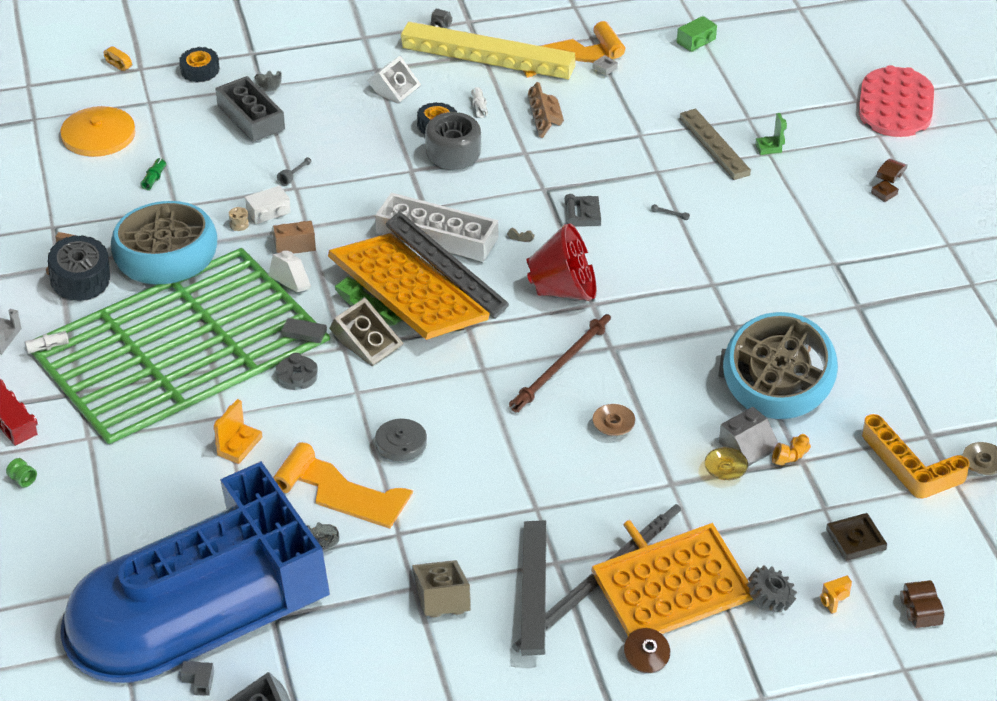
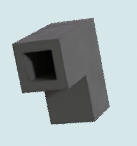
[181,661,214,696]

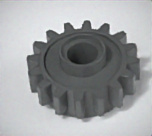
[747,565,797,613]

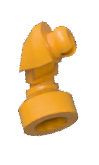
[772,434,811,466]

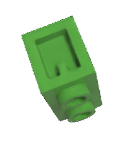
[755,113,787,155]

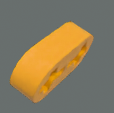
[103,46,132,71]

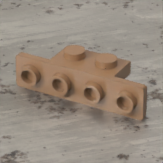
[528,82,564,138]

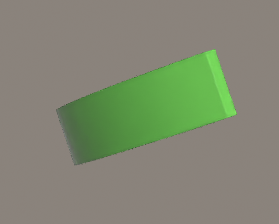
[335,276,402,326]

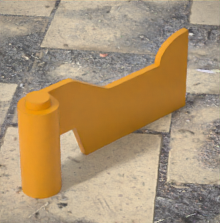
[523,21,626,78]
[273,442,413,529]

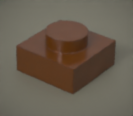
[871,180,899,202]

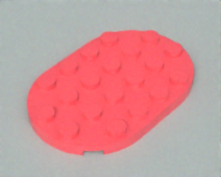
[859,65,934,137]

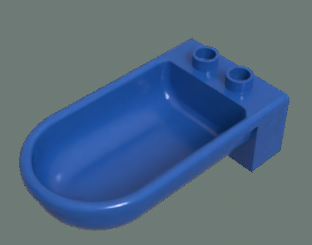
[60,461,330,683]

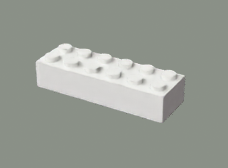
[375,193,499,262]

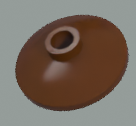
[624,628,670,673]

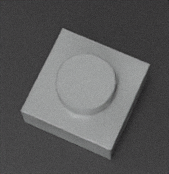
[593,55,618,76]

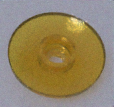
[705,447,748,480]

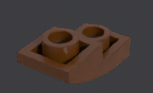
[876,158,908,183]

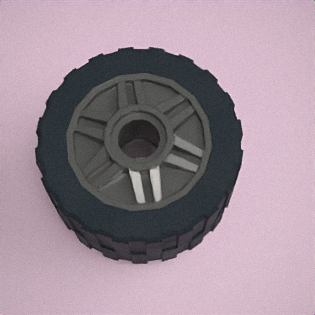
[47,235,110,301]

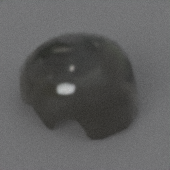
[254,71,282,92]
[307,522,340,552]

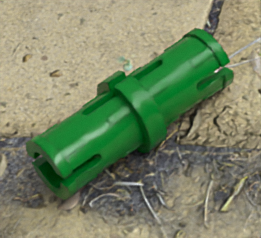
[140,158,167,190]

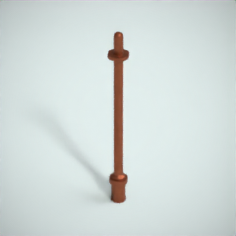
[509,314,611,412]

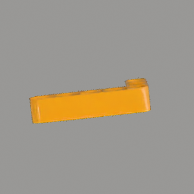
[862,414,970,499]

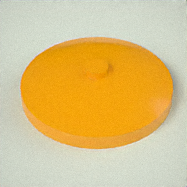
[61,106,135,157]

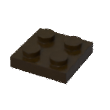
[826,513,887,561]

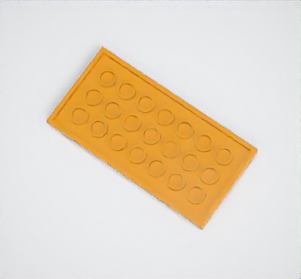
[328,233,490,340]

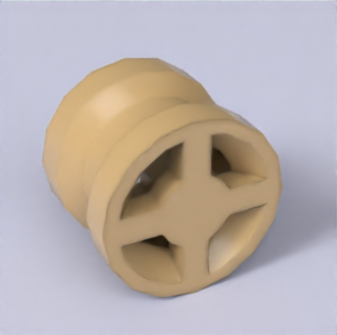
[229,207,249,231]

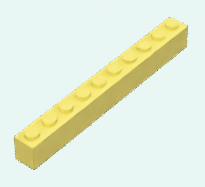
[401,22,575,80]

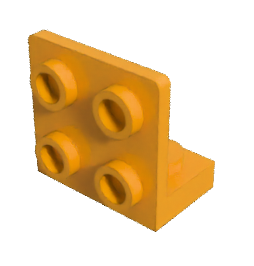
[213,399,263,464]

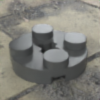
[276,353,318,390]

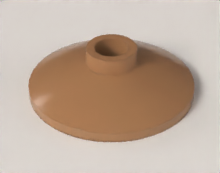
[593,404,635,436]

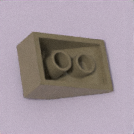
[329,298,404,366]
[412,560,471,617]

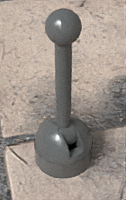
[277,157,311,186]

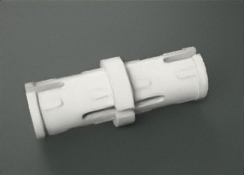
[471,87,488,118]
[25,331,69,354]

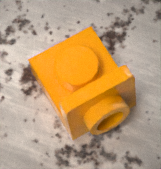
[820,575,852,614]

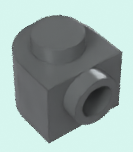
[431,8,453,28]

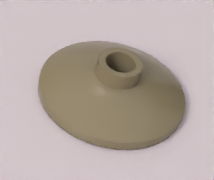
[962,442,997,475]

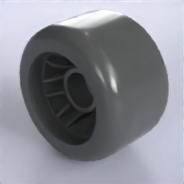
[425,112,481,170]

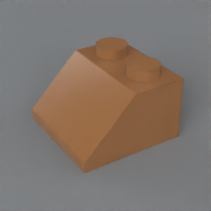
[272,221,316,254]

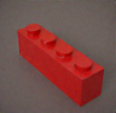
[0,379,38,446]

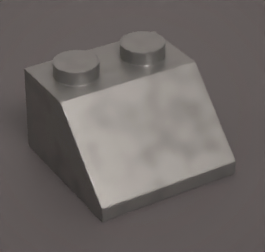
[719,407,778,467]

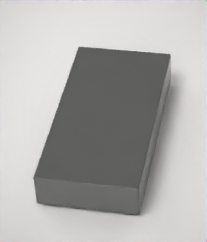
[281,318,327,343]

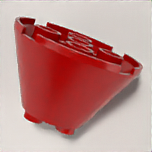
[526,223,597,301]

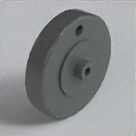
[375,418,427,461]

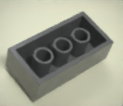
[215,76,285,142]

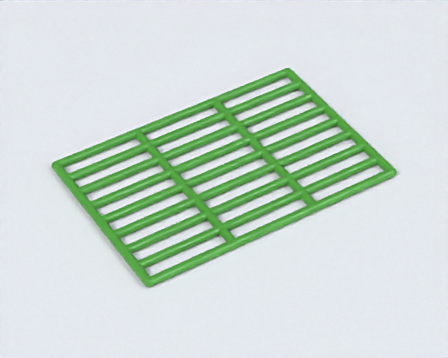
[31,248,330,444]

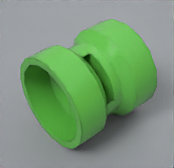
[6,458,37,488]

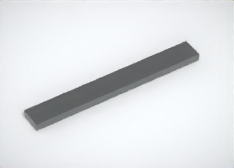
[385,211,509,319]
[521,520,547,656]

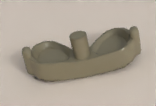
[507,227,535,242]

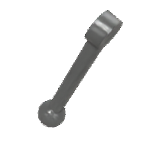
[651,204,690,220]

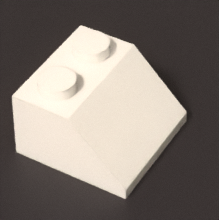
[367,56,421,103]

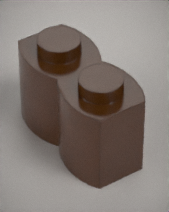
[900,580,945,628]

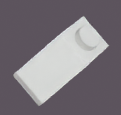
[268,251,311,292]

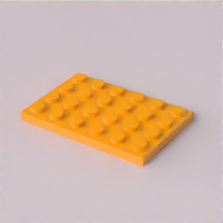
[591,523,753,636]

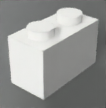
[245,185,291,224]

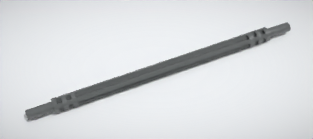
[512,504,681,652]

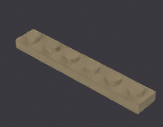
[680,108,751,180]

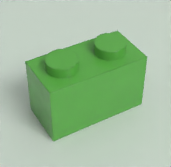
[677,16,717,52]

